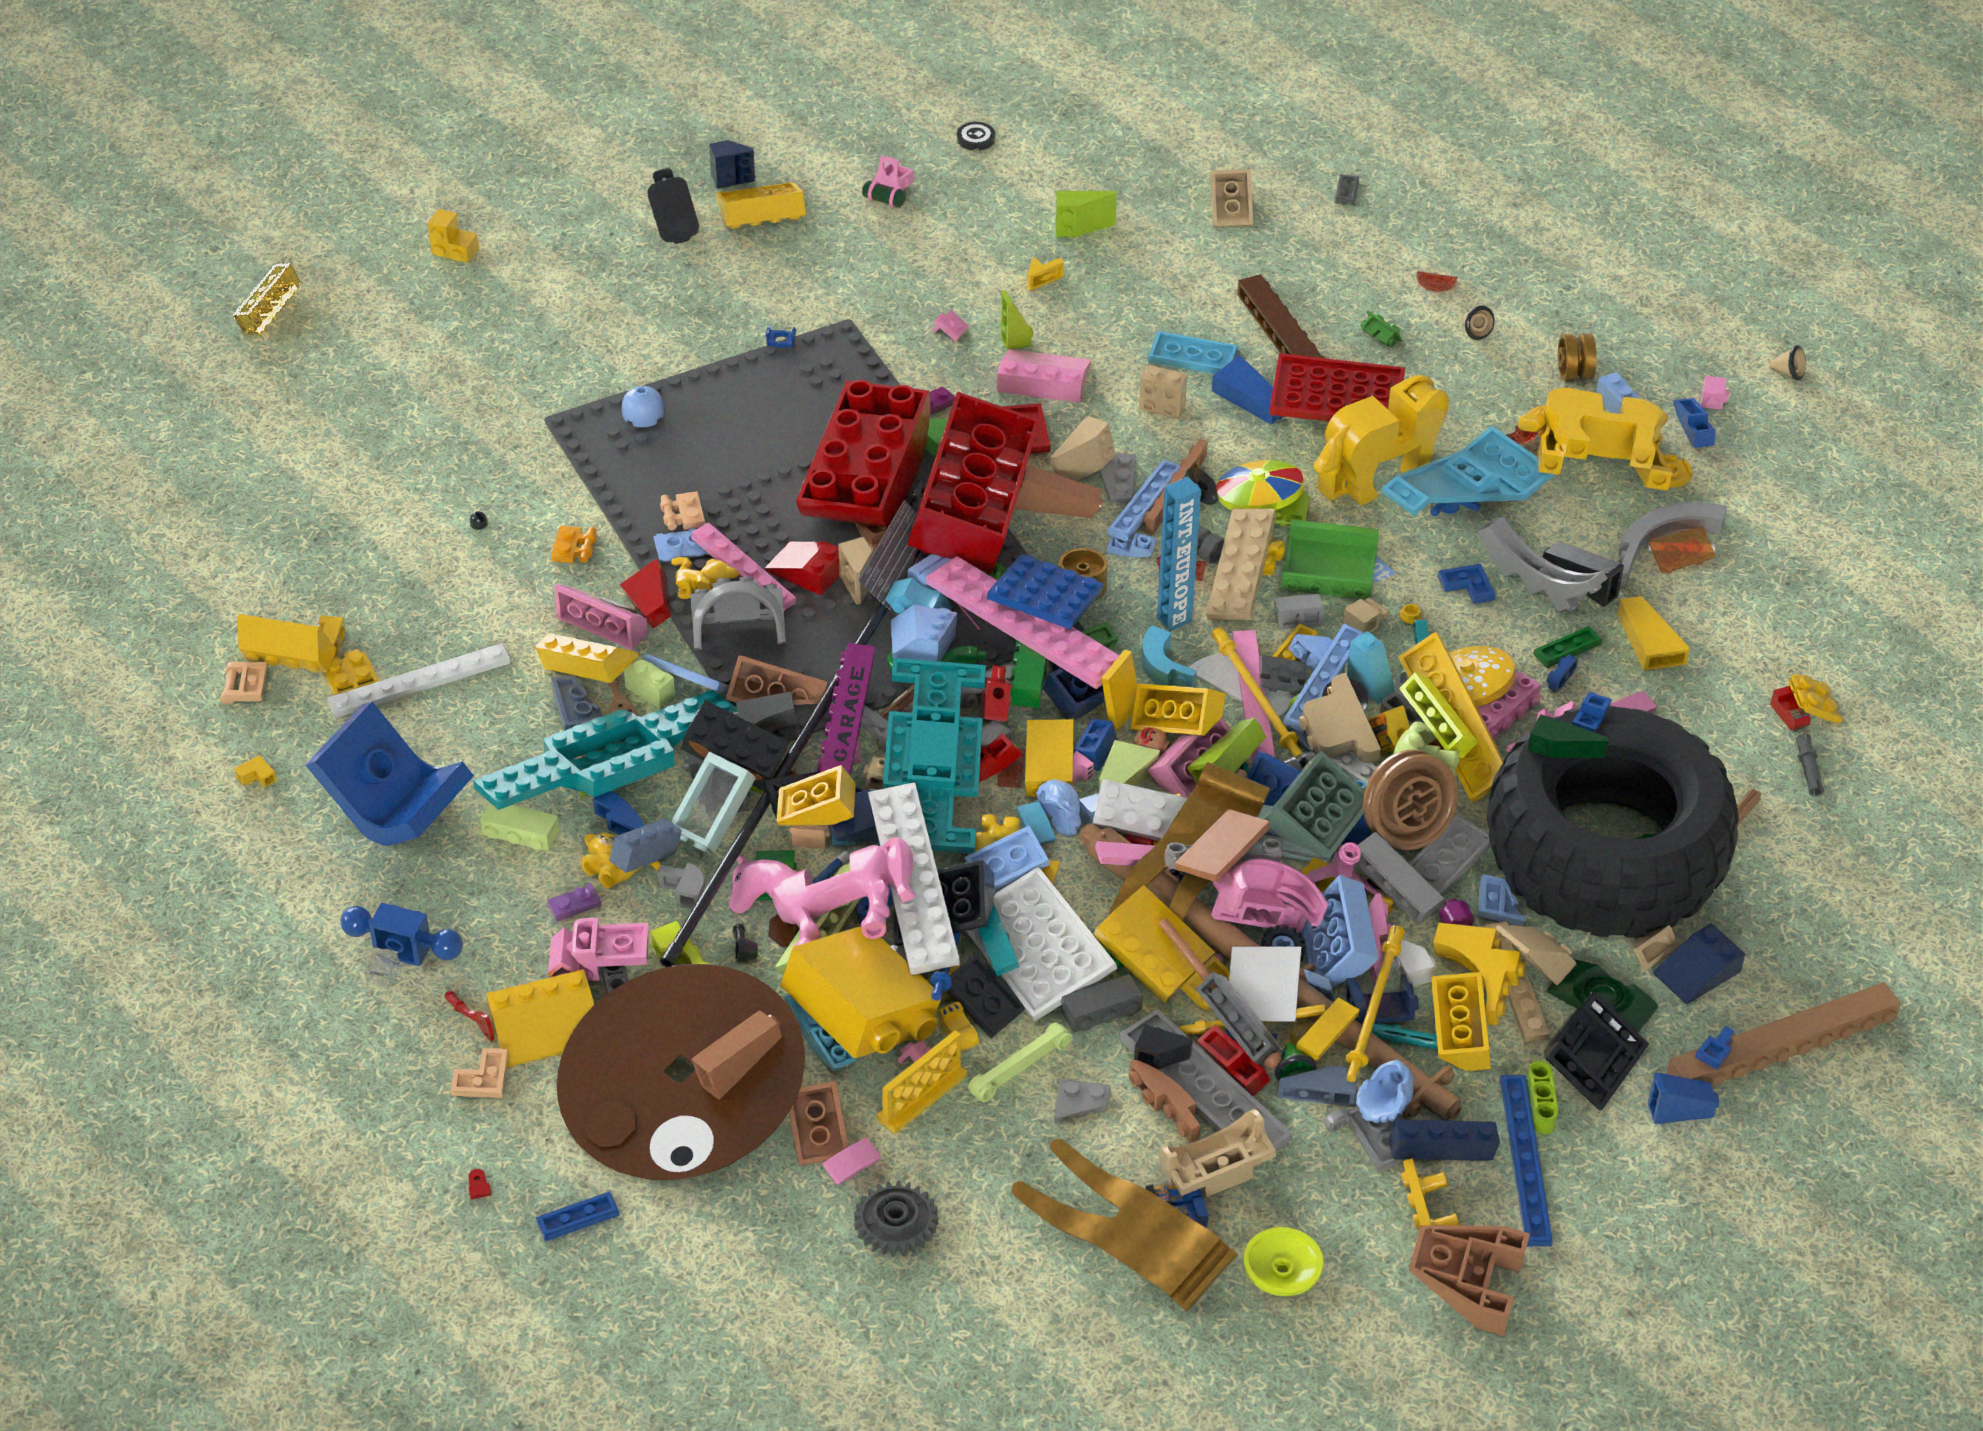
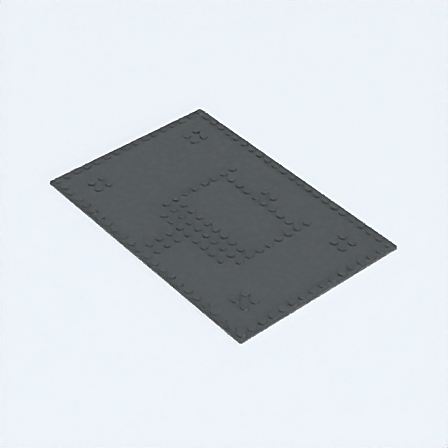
[544,319,1085,742]

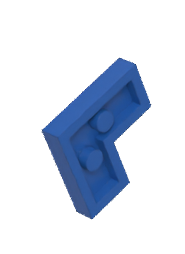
[1438,564,1495,604]

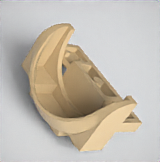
[1159,1109,1276,1198]

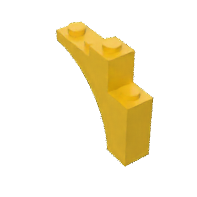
[1433,923,1526,1025]

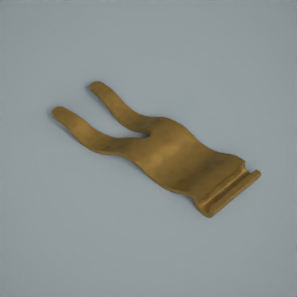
[1109,762,1271,921]
[1011,1138,1238,1312]

